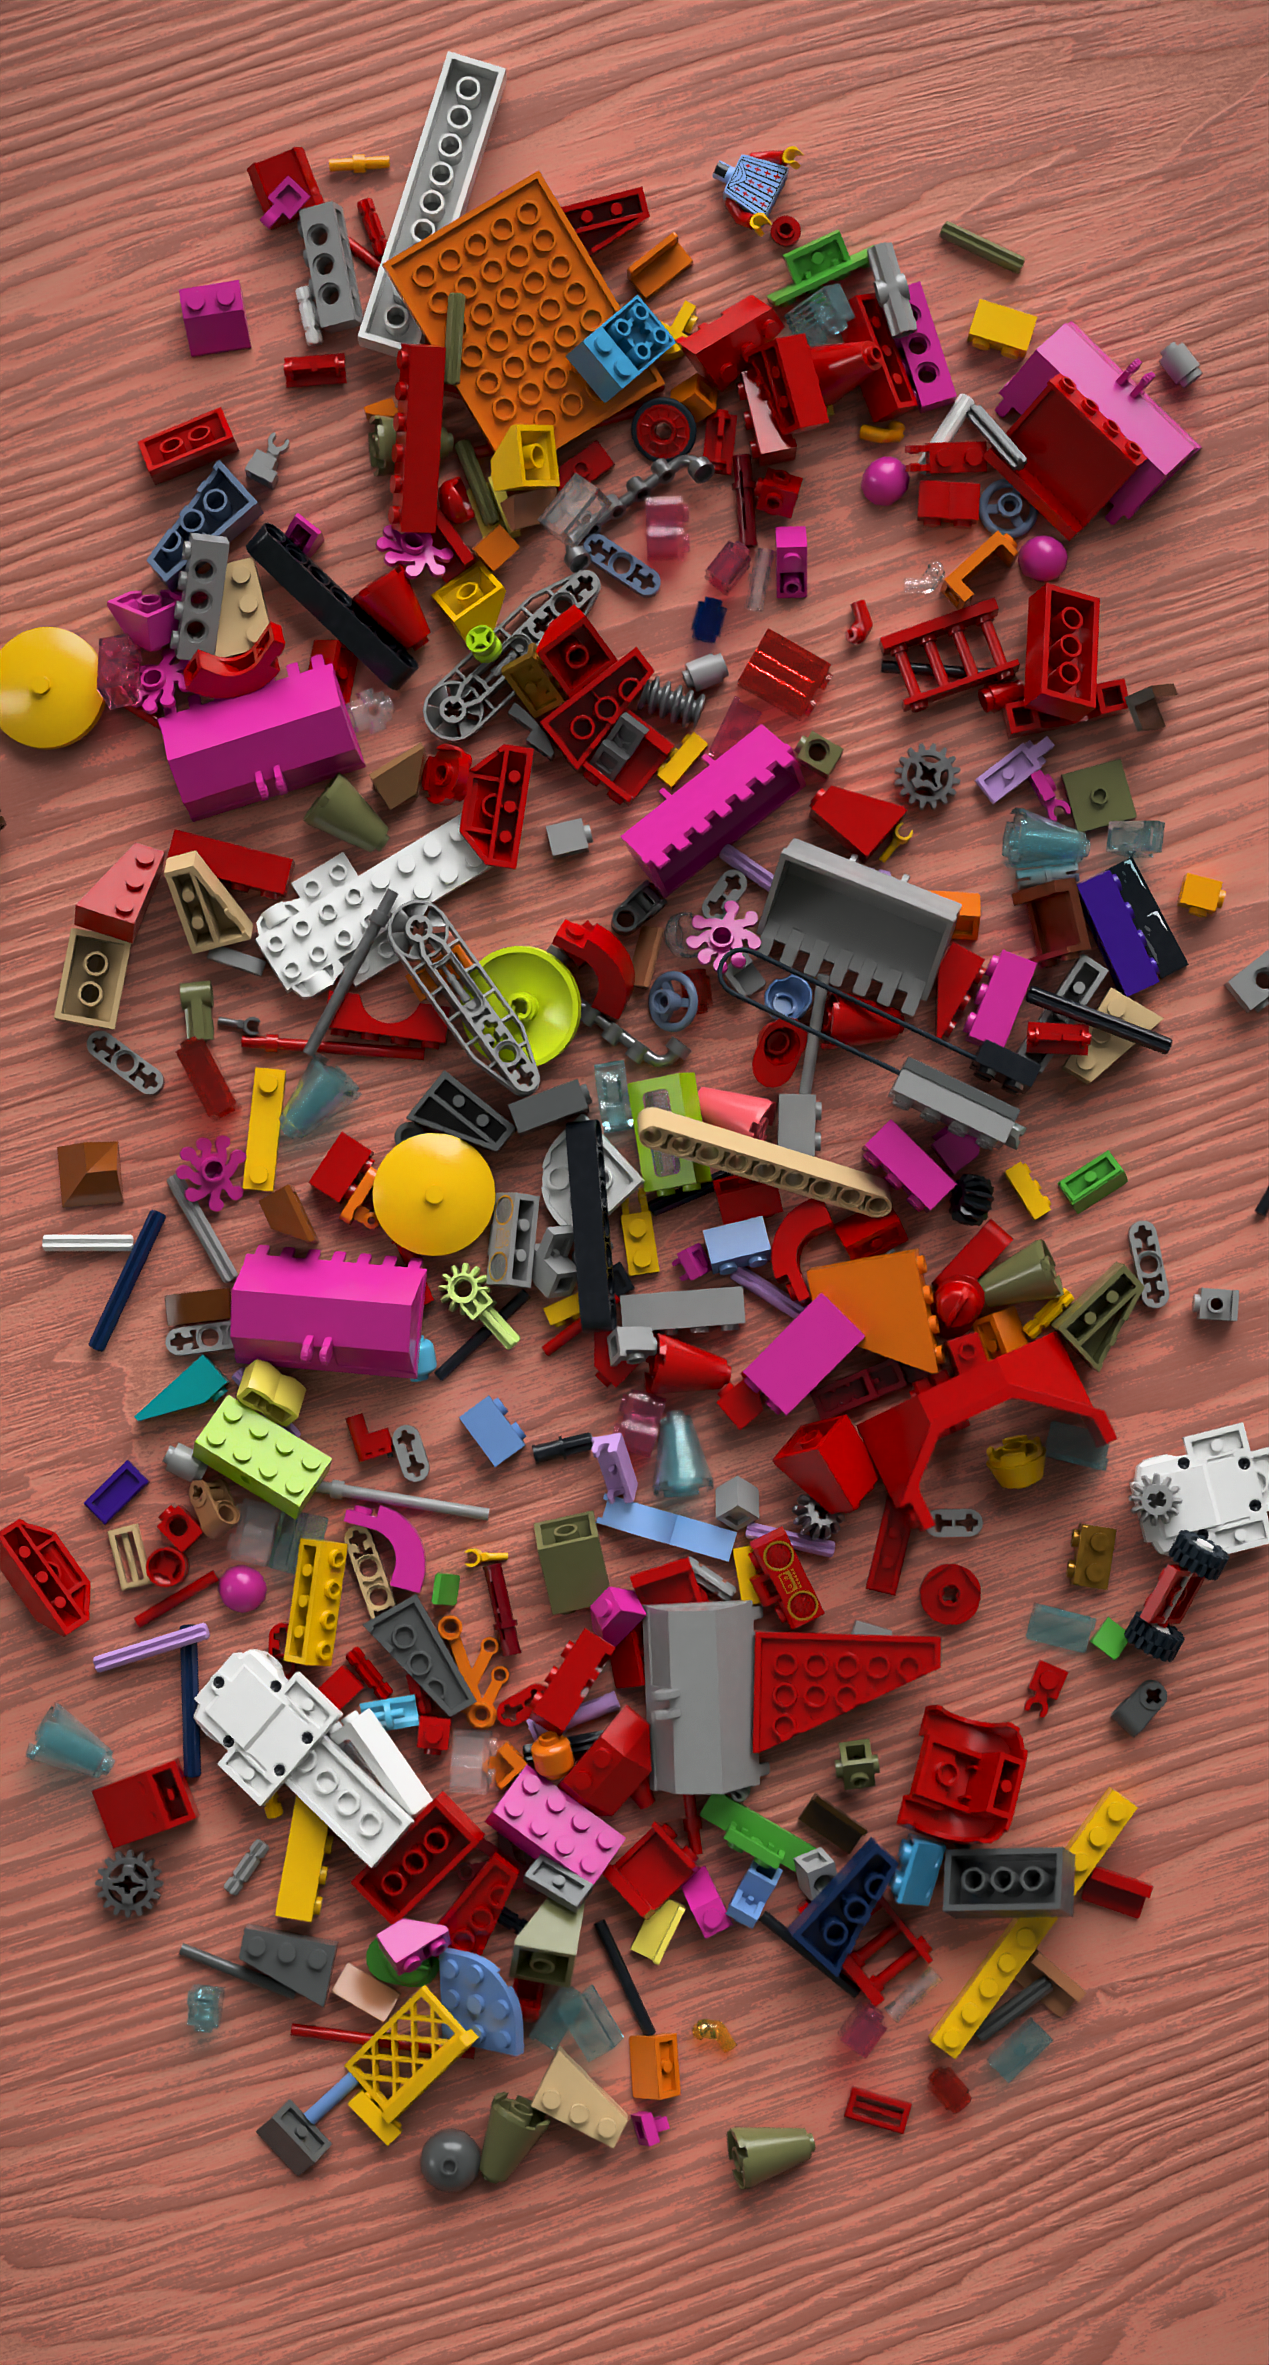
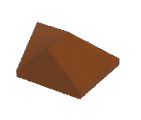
[57,1141,124,1208]
[258,1184,319,1245]

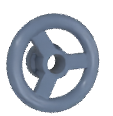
[979,479,1039,538]
[648,971,698,1032]

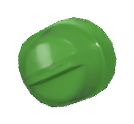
[366,1938,439,1987]

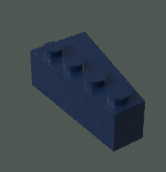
[787,1837,899,1977]

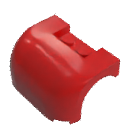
[896,1705,1028,1845]

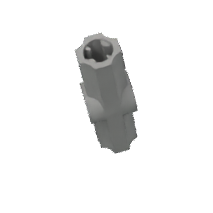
[867,242,917,339]

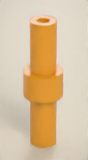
[329,154,390,173]

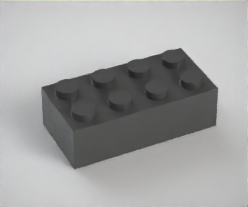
[943,1847,1075,1919]

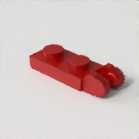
[905,441,987,474]

